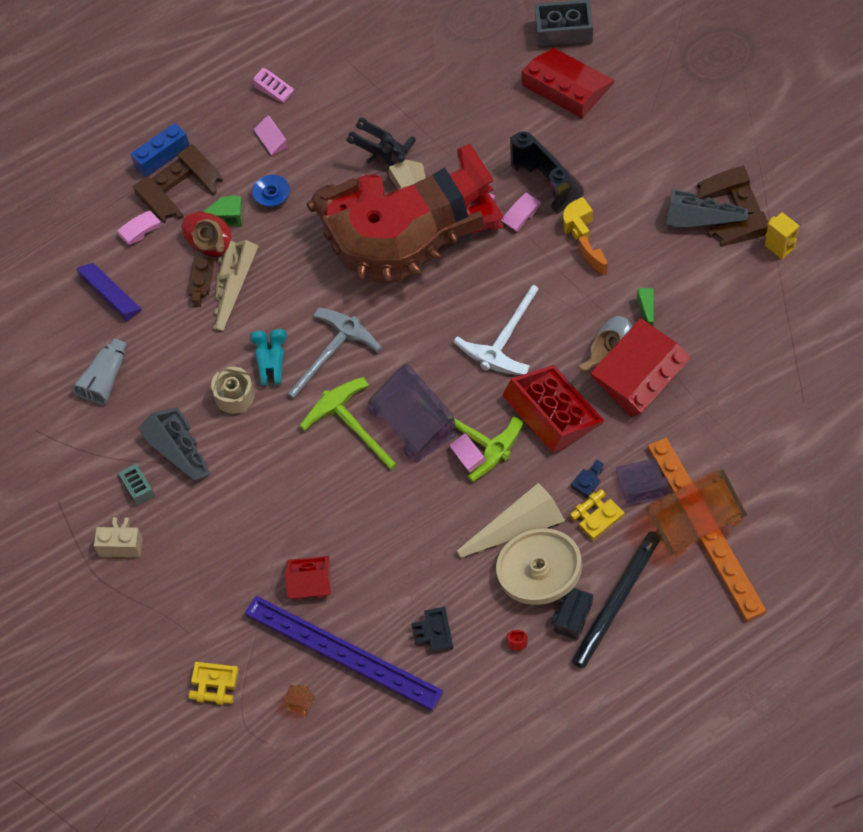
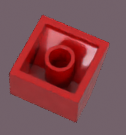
[285,556,331,600]

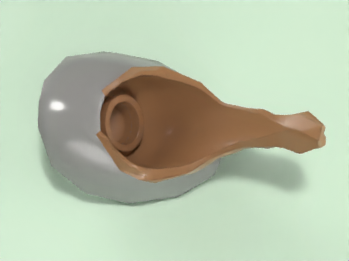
[577,316,632,372]

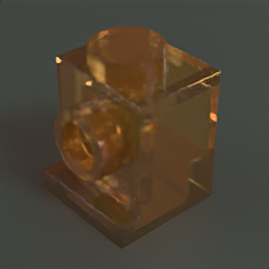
[284,685,315,716]

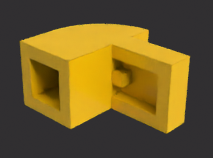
[563,197,593,241]

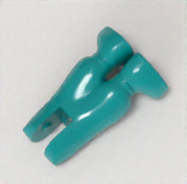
[250,329,287,386]

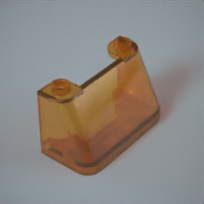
[643,469,747,557]

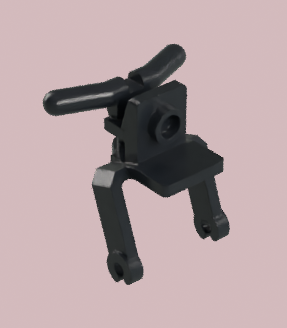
[346,117,416,166]

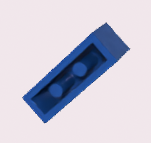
[130,123,190,177]

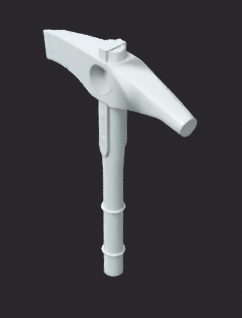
[454,285,539,375]

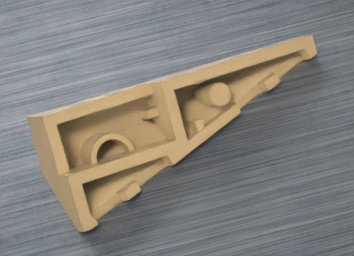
[389,159,426,189]
[213,240,259,331]
[457,483,565,559]

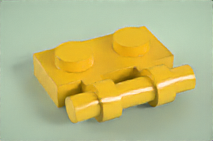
[569,489,625,541]
[189,662,239,705]

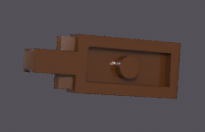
[189,257,214,307]

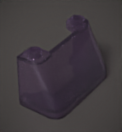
[367,364,456,462]

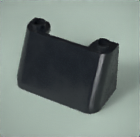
[510,131,584,214]

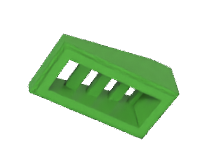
[637,288,654,326]

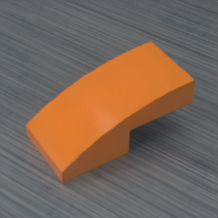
[578,235,608,275]

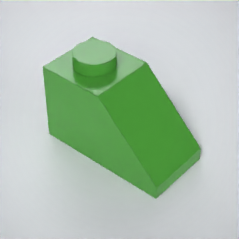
[203,196,244,226]

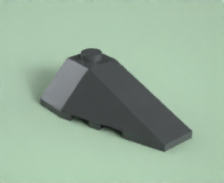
[666,189,748,228]
[138,407,210,481]

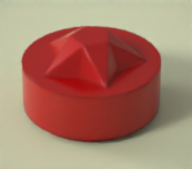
[506,630,528,651]

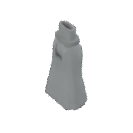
[72,339,127,405]

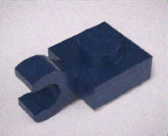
[571,459,604,498]

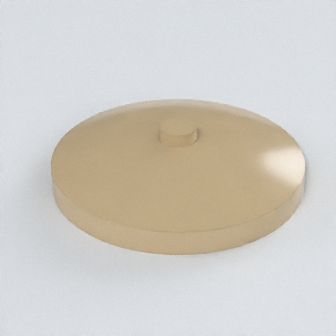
[496,528,582,605]

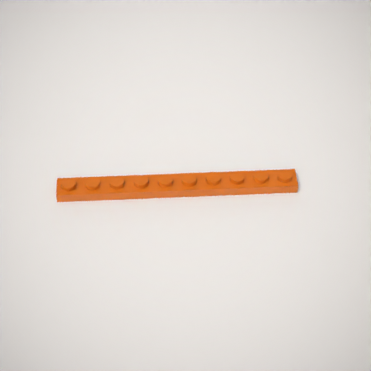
[648,437,766,623]

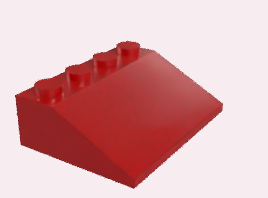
[521,48,614,119]
[589,319,691,417]
[502,365,604,453]

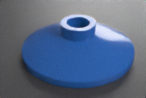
[252,175,290,207]

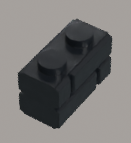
[551,588,593,640]

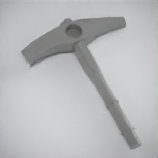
[288,308,382,399]

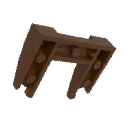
[133,144,223,223]
[696,165,768,247]

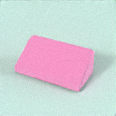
[254,115,288,156]

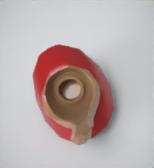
[181,211,232,257]

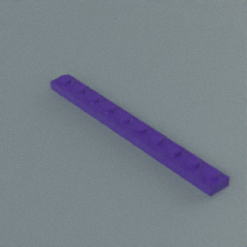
[245,596,443,712]

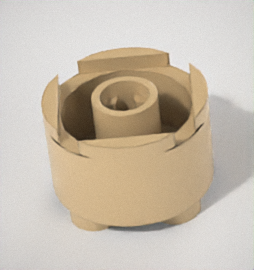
[211,367,255,414]

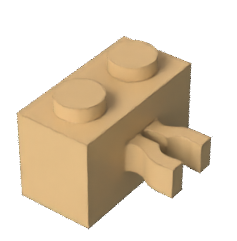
[94,517,143,557]

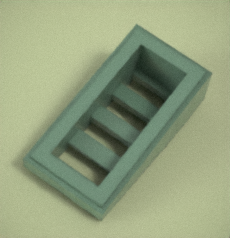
[118,463,155,506]

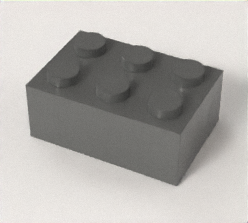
[535,0,593,47]

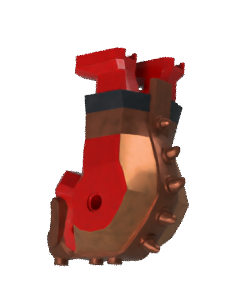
[306,144,504,282]

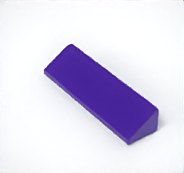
[76,263,142,322]

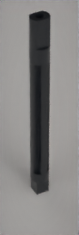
[572,531,662,668]

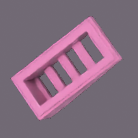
[253,68,294,103]

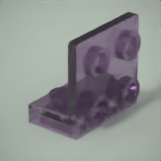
[616,458,669,505]

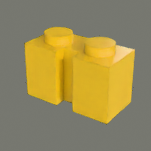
[765,212,800,259]

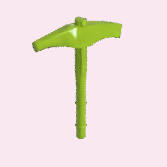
[299,377,397,470]
[418,398,524,482]

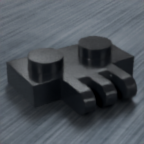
[411,607,453,653]

